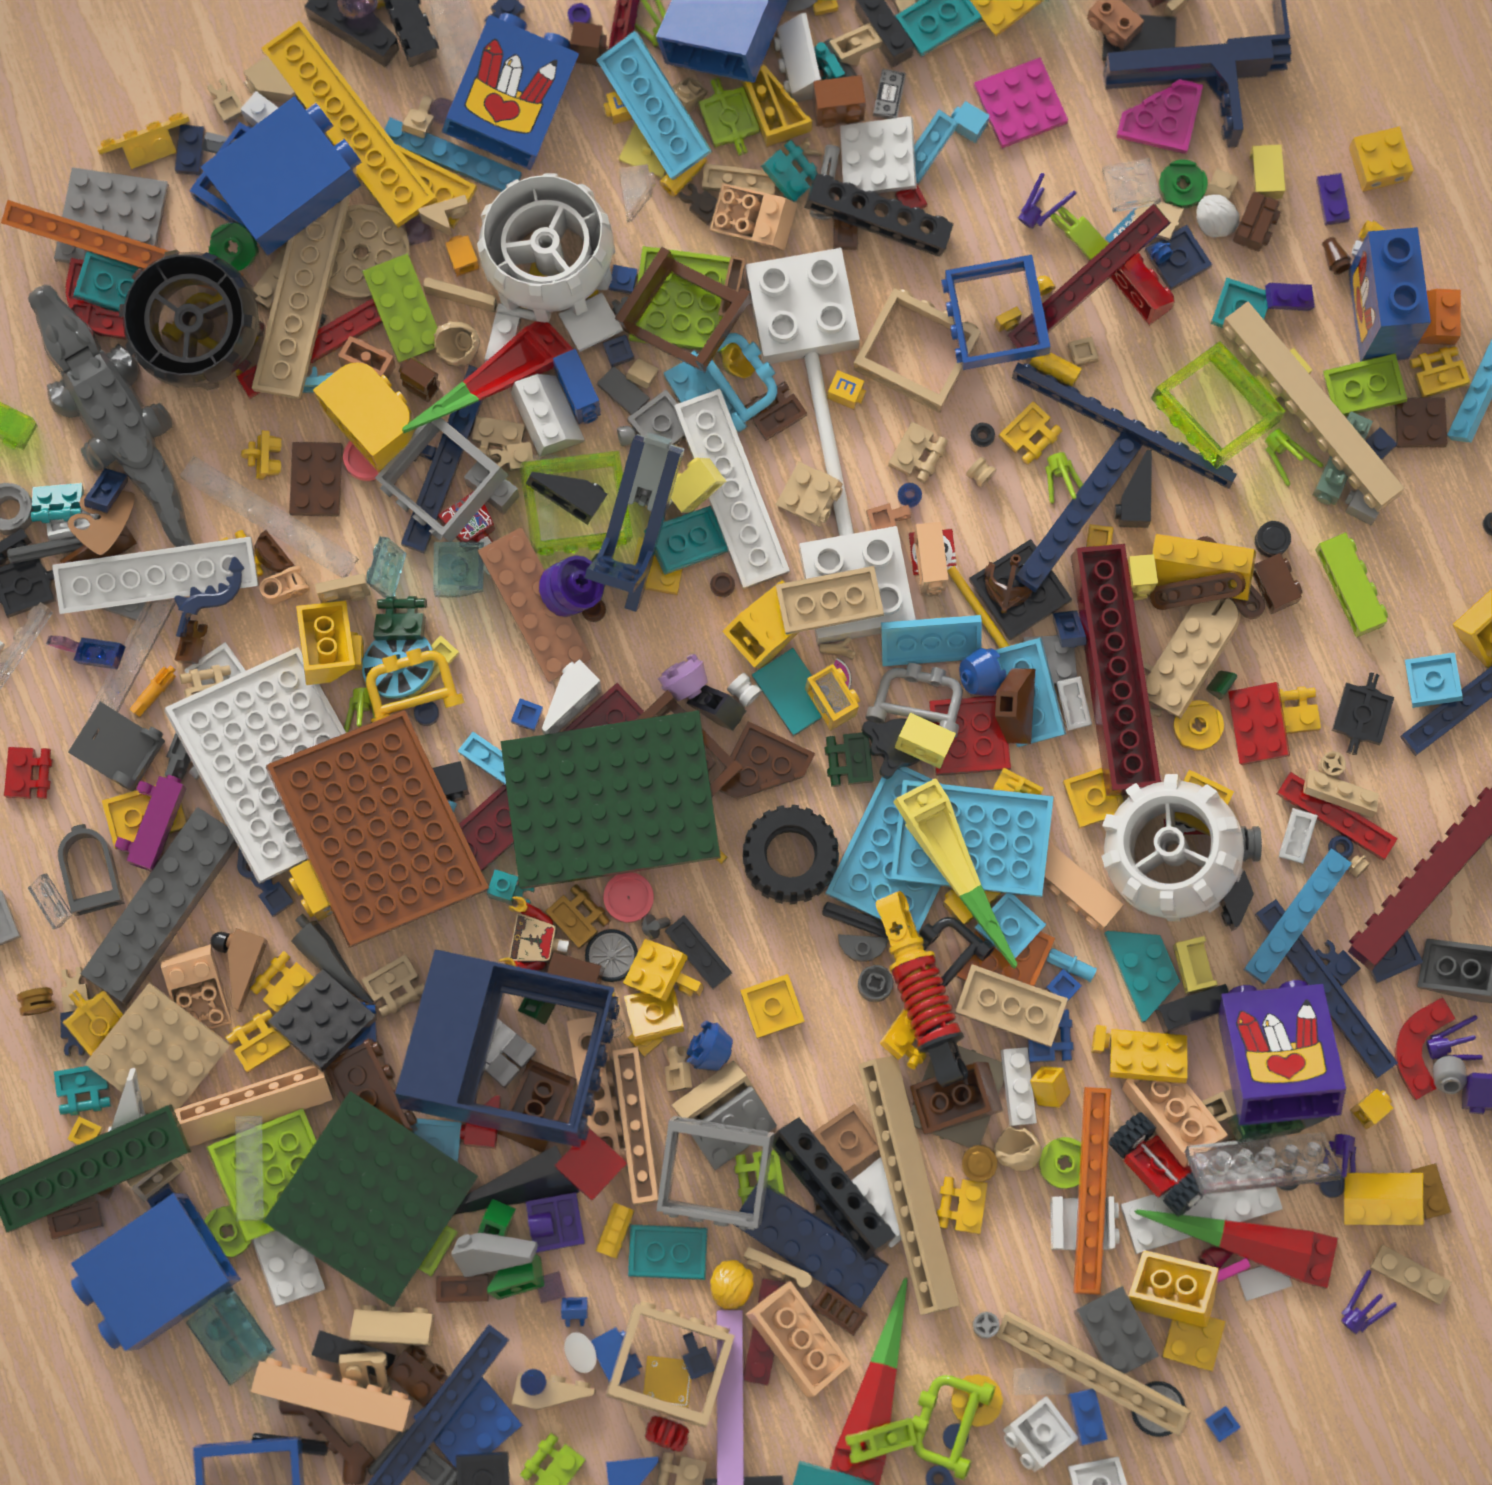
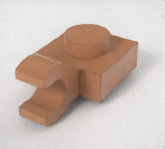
[866,503,911,530]

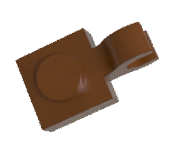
[175,620,208,664]

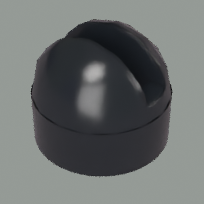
[210,932,230,953]

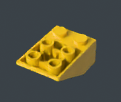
[722,580,799,668]

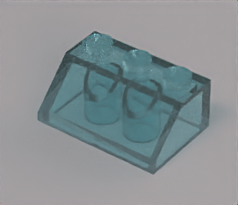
[186,1287,276,1385]

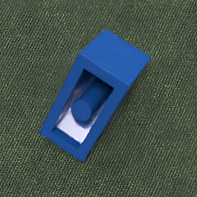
[606,1456,659,1485]

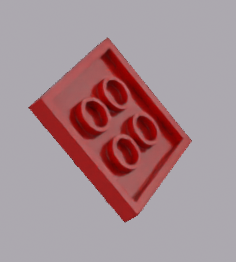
[929,696,1011,776]

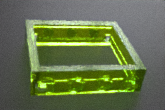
[1151,341,1286,469]
[520,451,633,556]

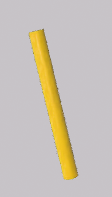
[947,566,1010,648]

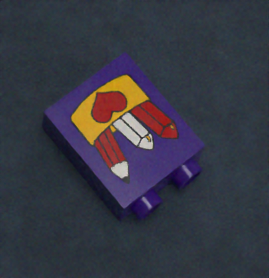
[1218,980,1346,1125]

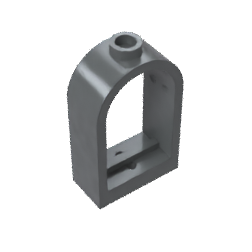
[58,824,124,916]

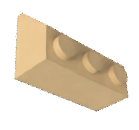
[672,1060,767,1120]
[350,1305,434,1346]

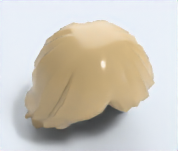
[434,321,480,367]
[994,1125,1042,1172]

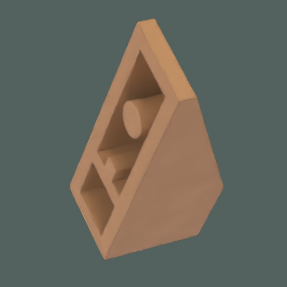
[226,928,268,1012]

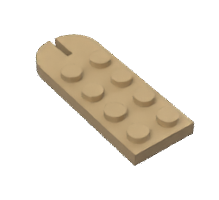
[1146,598,1240,719]

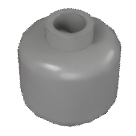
[1432,1056,1467,1094]

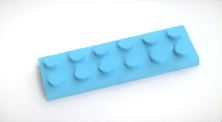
[596,31,712,180]

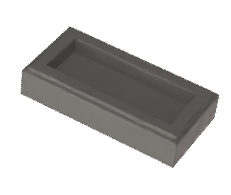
[597,366,650,415]

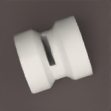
[727,673,762,708]

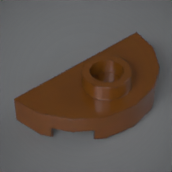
[255,530,295,573]

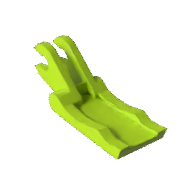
[1050,206,1108,260]

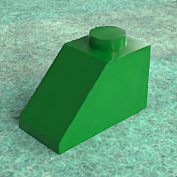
[478,1199,516,1237]
[487,1254,545,1300]

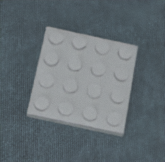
[54,167,169,269]

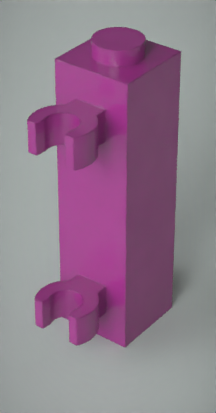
[114,775,186,872]

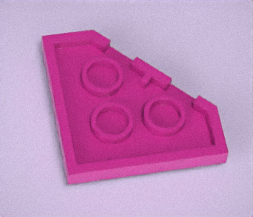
[1116,79,1203,154]

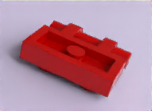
[4,747,53,799]

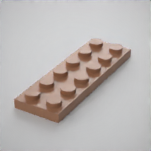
[477,527,592,682]

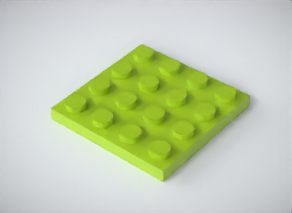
[629,246,731,353]
[207,1108,316,1243]

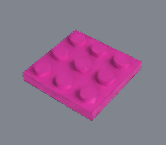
[974,57,1068,149]

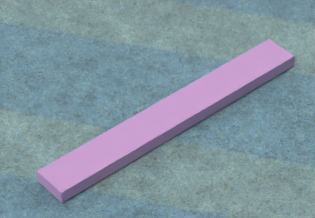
[717,1310,744,1485]

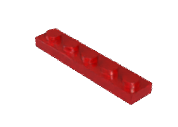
[1276,772,1398,861]

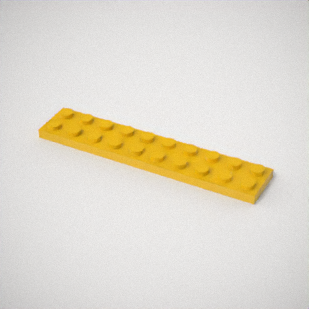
[261,20,437,228]

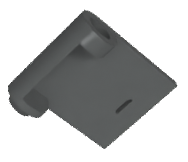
[68,701,165,792]

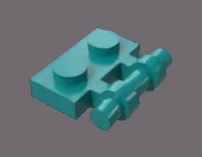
[814,42,845,80]
[761,139,818,202]
[31,483,84,523]
[54,1066,112,1116]

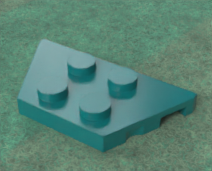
[1104,931,1180,1023]

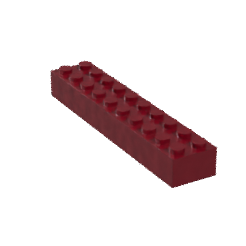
[1071,544,1161,797]

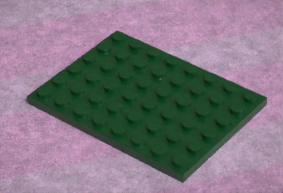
[500,710,721,889]

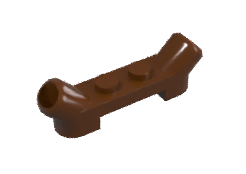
[279,1400,376,1485]

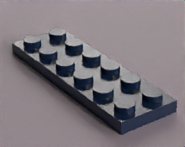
[733,1183,889,1308]

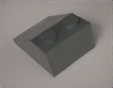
[1417,939,1492,1003]

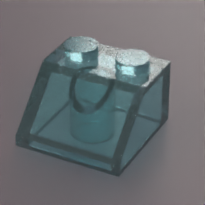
[433,542,484,597]

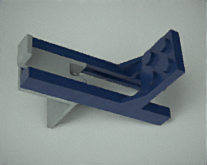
[585,432,685,612]

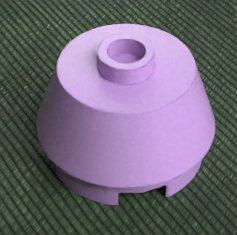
[658,654,708,701]

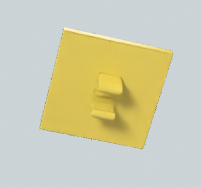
[618,123,666,178]

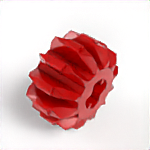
[645,1416,690,1452]

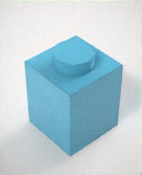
[951,101,990,143]

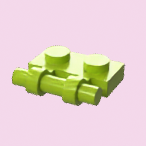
[734,1150,785,1206]
[520,1433,586,1485]

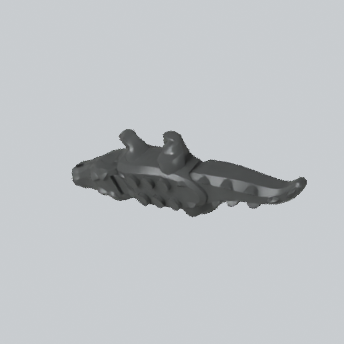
[28,285,195,547]

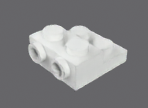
[1003,1396,1078,1472]

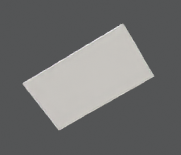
[1237,1266,1292,1301]

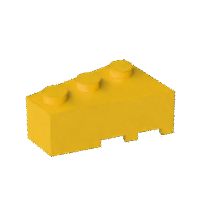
[742,64,812,147]

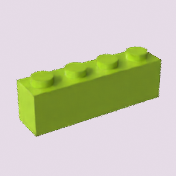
[1315,533,1388,638]

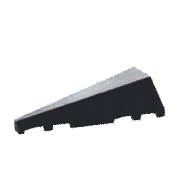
[454,1145,580,1215]

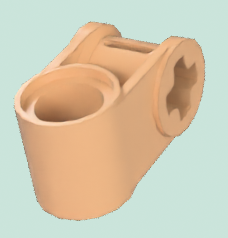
[260,566,310,605]

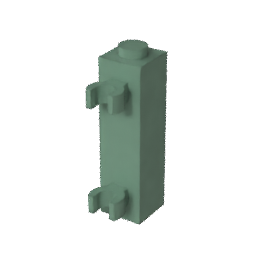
[1313,411,1373,505]

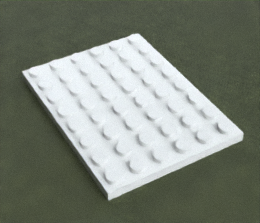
[164,647,346,884]

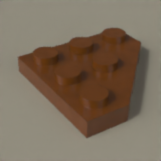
[719,721,815,800]

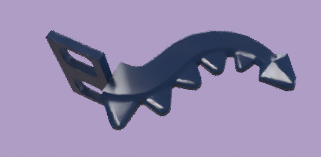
[174,557,245,637]

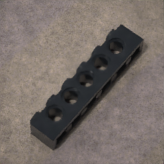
[804,174,954,257]
[772,1117,896,1262]

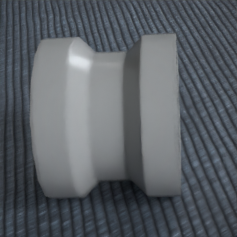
[973,1312,1000,1339]

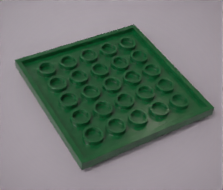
[263,1091,478,1307]

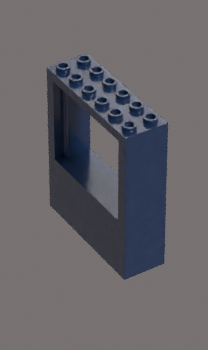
[395,949,620,1148]

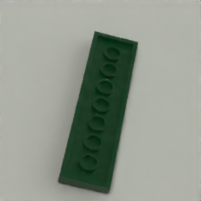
[0,1104,191,1233]

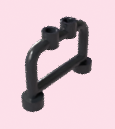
[919,917,996,987]

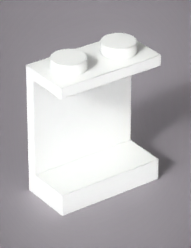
[1050,1197,1120,1250]

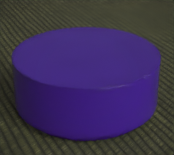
[567,3,592,27]

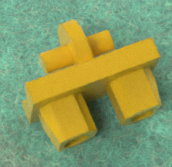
[241,430,282,480]
[992,768,1044,795]

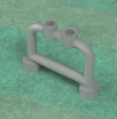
[865,663,963,738]

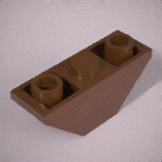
[995,668,1036,744]

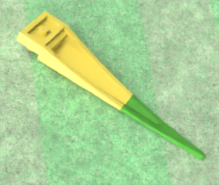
[893,778,1017,969]

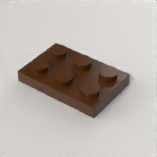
[289,442,343,517]

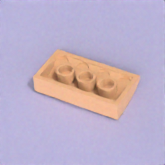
[1122,1079,1228,1168]
[746,1281,851,1397]

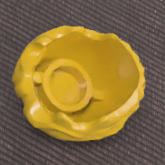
[710,1260,753,1310]

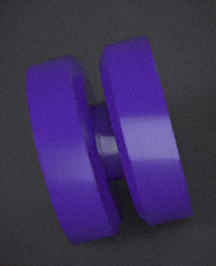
[539,555,604,617]

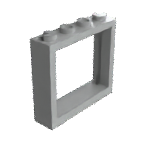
[375,418,508,543]
[657,1116,774,1230]

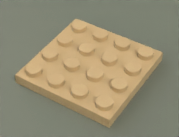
[85,982,230,1113]

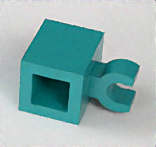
[487,869,535,905]

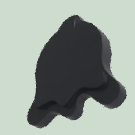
[861,718,920,779]

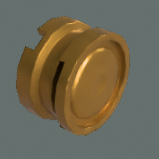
[17,987,56,1016]
[962,1145,997,1182]

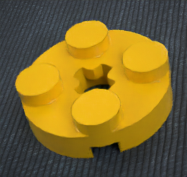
[1173,700,1224,751]
[951,1374,1003,1427]

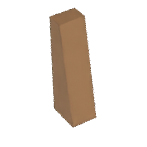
[718,255,746,317]

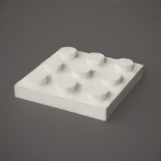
[840,116,917,193]

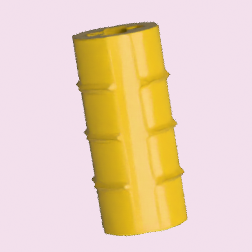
[659,158,708,197]
[1029,352,1082,387]
[595,1202,635,1259]

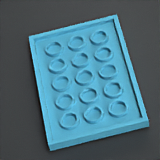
[825,767,942,933]
[891,780,1054,897]

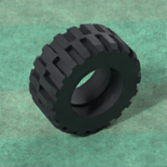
[743,805,839,905]

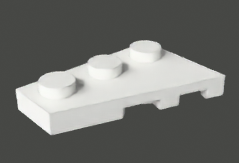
[851,1157,902,1248]

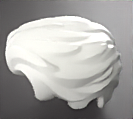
[1196,195,1240,238]

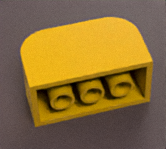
[313,363,416,473]

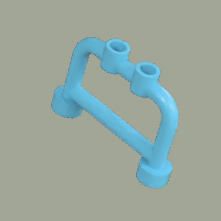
[691,333,777,432]

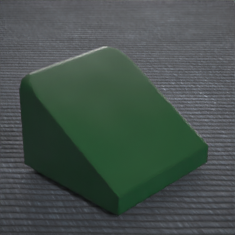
[1206,671,1237,700]
[518,998,556,1024]

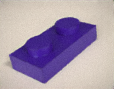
[1316,173,1350,225]
[1265,283,1315,311]

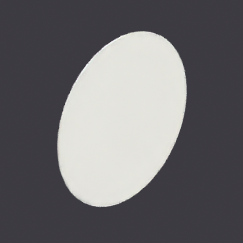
[564,1332,596,1373]

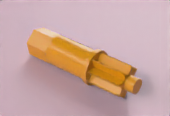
[130,665,176,718]

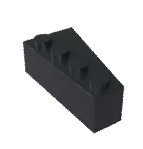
[304,0,399,67]
[383,0,439,67]

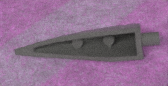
[291,914,374,1004]

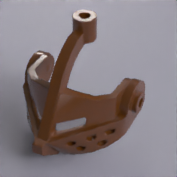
[984,554,1033,613]

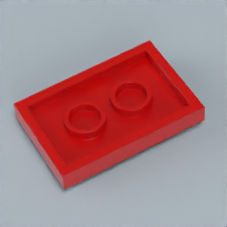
[1228,682,1290,765]

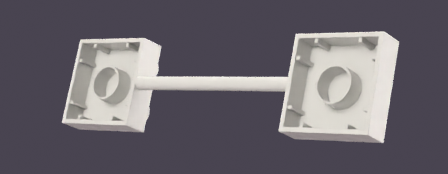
[745,248,916,645]

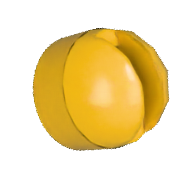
[1037,275,1055,296]

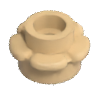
[1348,855,1370,878]

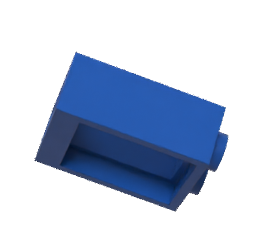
[553,348,601,424]

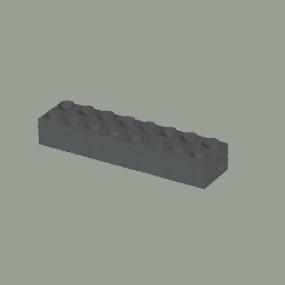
[80,807,238,1005]

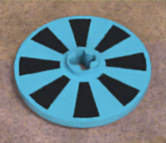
[362,637,435,698]

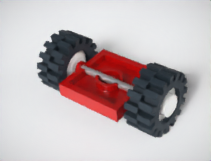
[1108,1112,1211,1217]

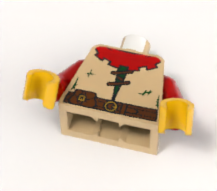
[499,897,570,971]

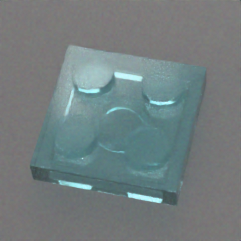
[366,536,407,598]

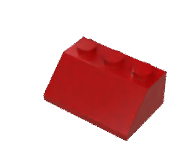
[1110,252,1175,326]

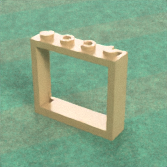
[853,288,981,413]
[606,1301,735,1428]

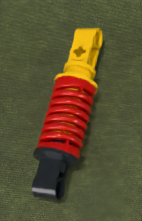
[876,891,968,1088]

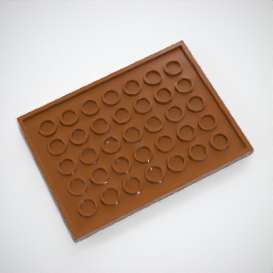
[266,710,489,948]

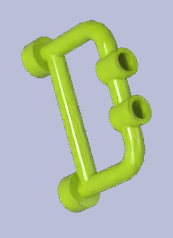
[912,1375,996,1480]

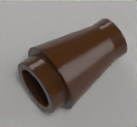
[1322,237,1351,275]

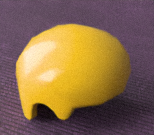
[722,342,759,379]

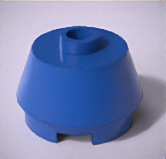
[959,648,1006,696]
[687,1021,733,1071]

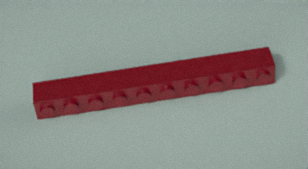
[1348,787,1492,971]

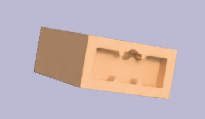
[914,522,948,596]

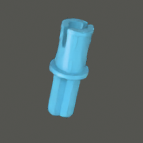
[1046,948,1097,982]

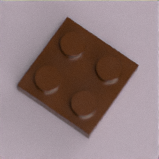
[1395,397,1447,448]

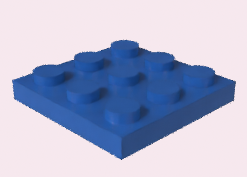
[413,1377,523,1468]

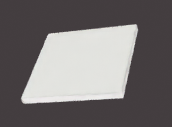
[559,293,623,352]

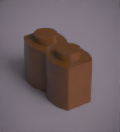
[399,357,440,402]

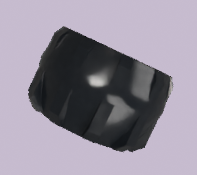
[119,250,264,390]

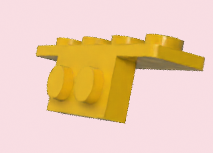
[97,112,190,169]

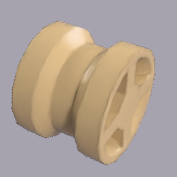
[966,457,997,488]
[1318,751,1346,778]

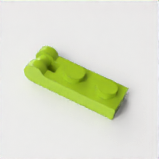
[845,1418,917,1463]

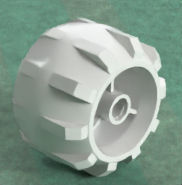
[477,173,616,322]
[1101,774,1244,922]

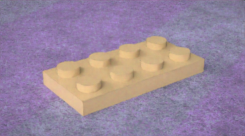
[776,566,884,635]
[955,964,1068,1048]

